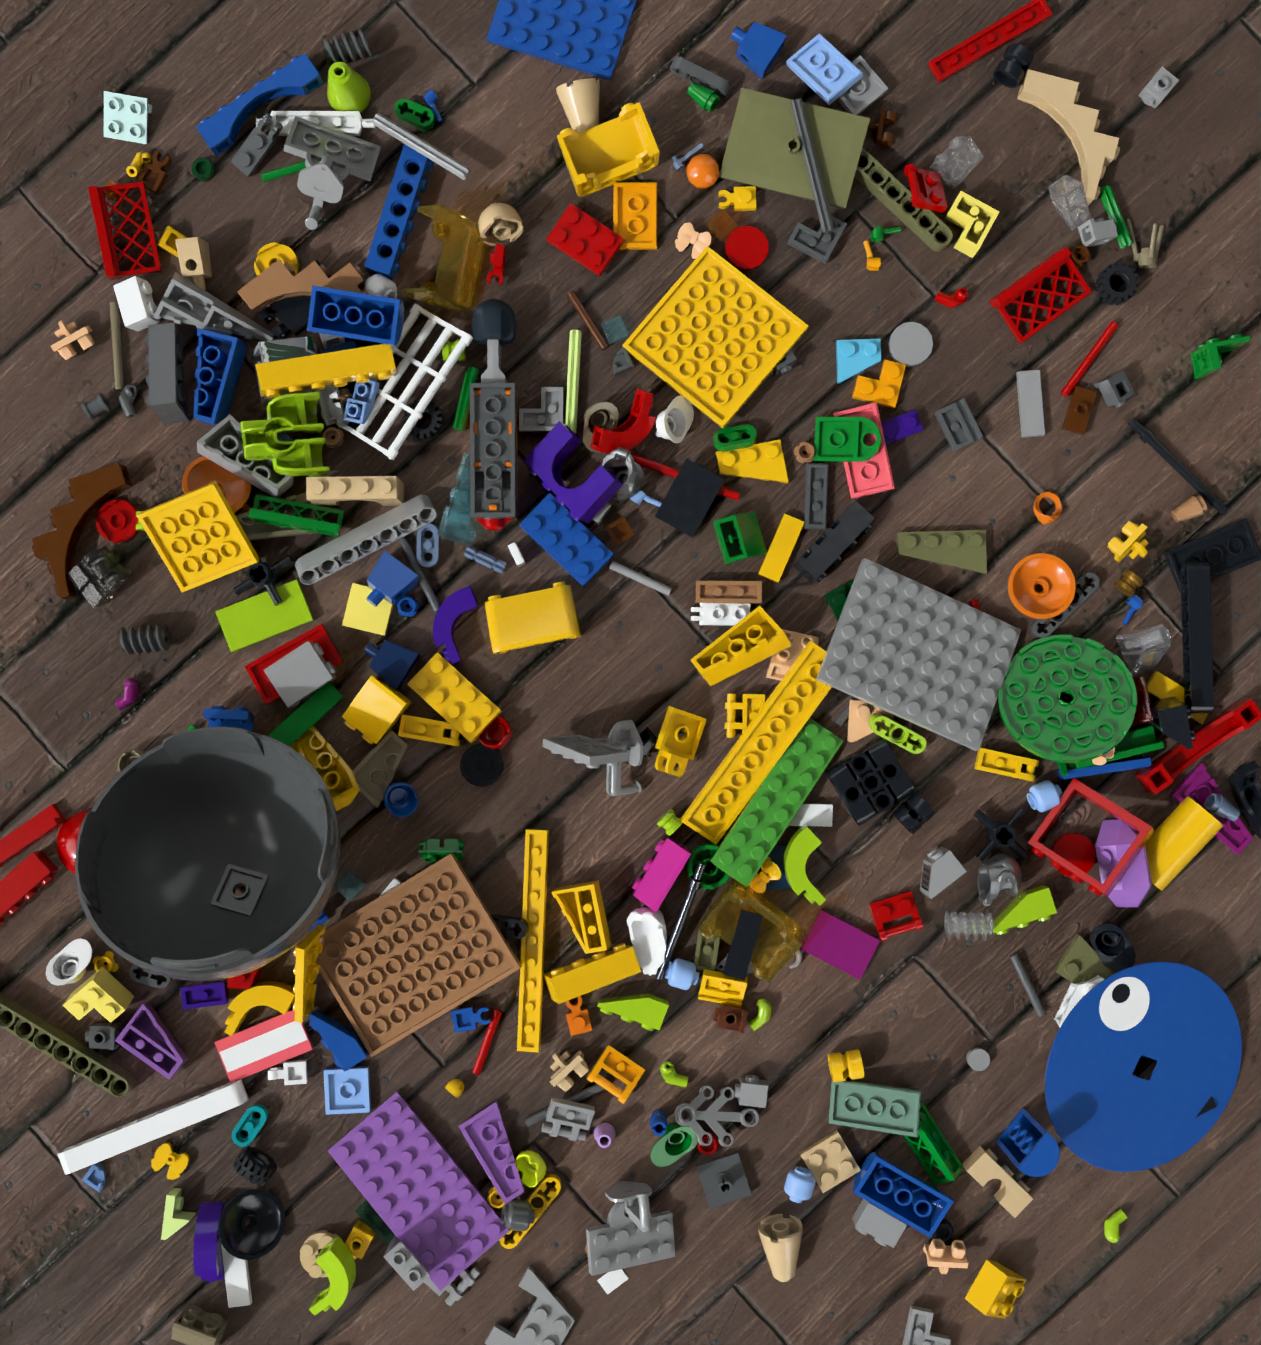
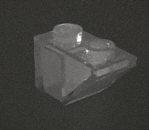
[1048,175,1091,231]

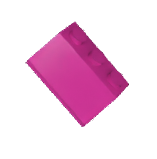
[632,836,691,912]

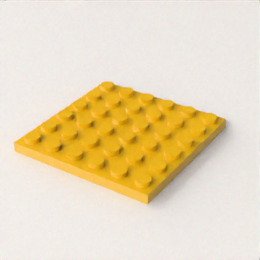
[622,246,809,429]

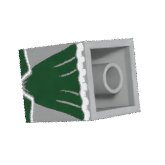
[251,336,317,398]

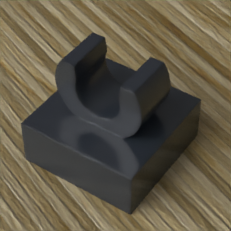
[639,727,658,757]

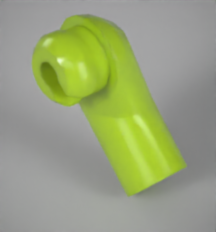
[748,998,772,1031]
[660,1061,688,1087]
[1104,1209,1128,1243]

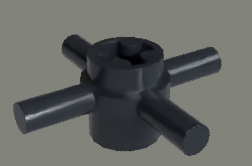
[233,545,294,606]
[973,807,1029,862]

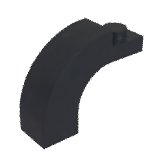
[1229,761,1261,839]

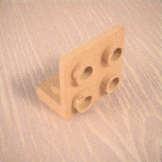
[766,629,819,681]

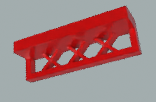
[0,804,66,868]

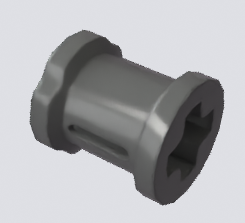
[81,393,111,421]

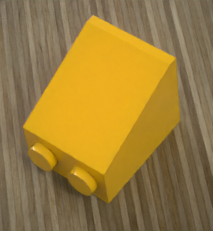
[342,675,412,744]

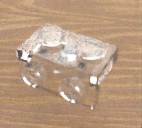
[930,136,984,189]

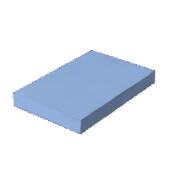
[786,33,863,105]

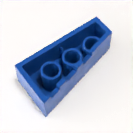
[194,328,248,427]

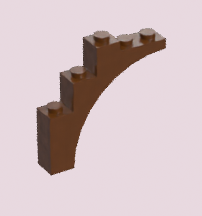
[32,463,133,600]

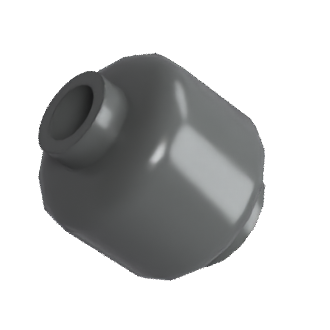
[501,1199,535,1231]

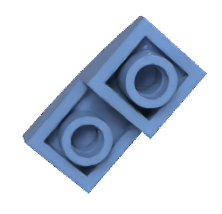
[343,380,380,424]

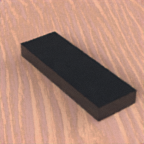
[723,909,763,980]

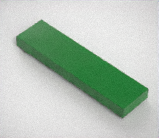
[268,682,344,747]

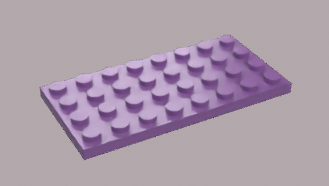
[328,1091,510,1291]

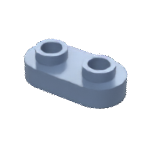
[417,523,440,568]

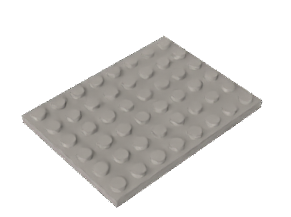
[816,558,1021,751]

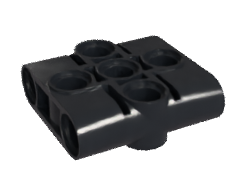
[826,737,915,826]

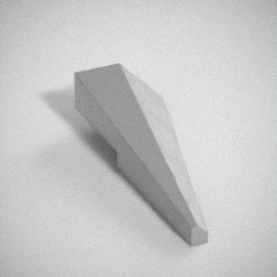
[153,272,275,341]

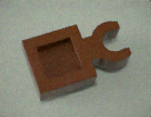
[136,151,172,194]

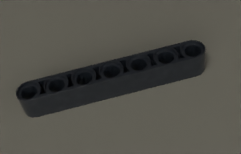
[1180,561,1214,714]

